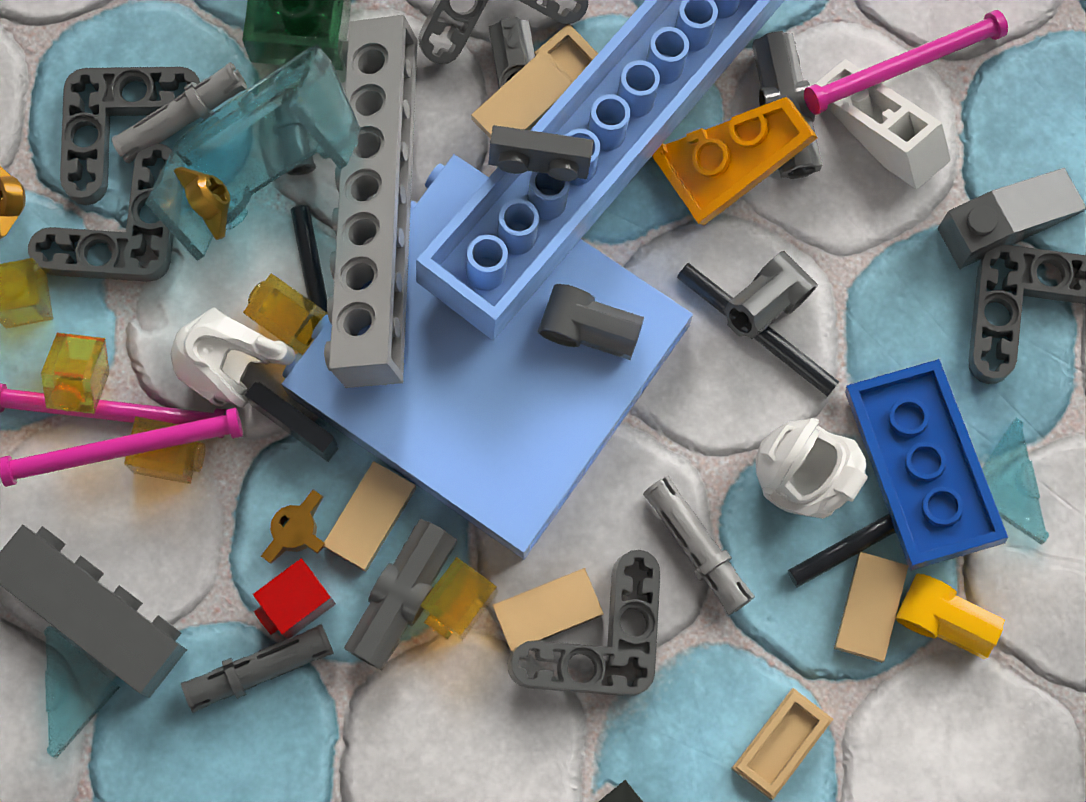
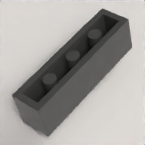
[0,524,187,698]

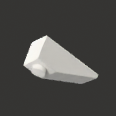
[815,59,951,190]

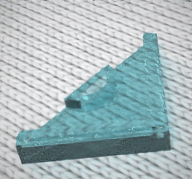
[982,418,1049,545]
[44,625,120,758]

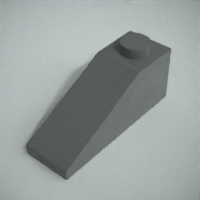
[937,168,1086,269]

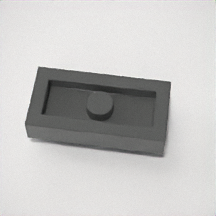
[488,125,594,181]

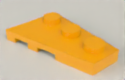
[652,97,818,226]

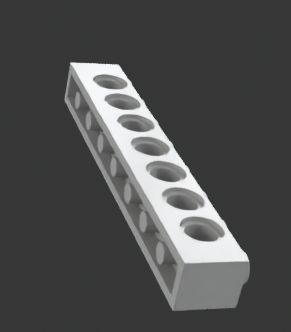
[324,14,418,388]

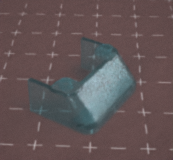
[145,45,360,261]

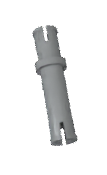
[112,62,247,164]
[643,476,755,615]

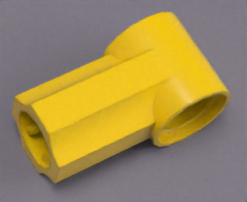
[895,573,1005,659]

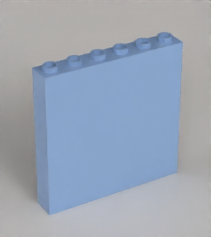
[282,154,693,560]

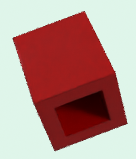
[252,558,336,639]

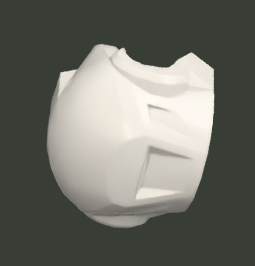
[170,307,295,408]
[756,418,868,519]

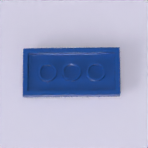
[845,359,1008,571]

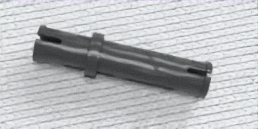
[181,624,334,713]

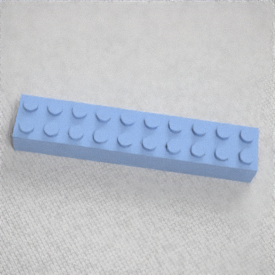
[416,0,784,341]

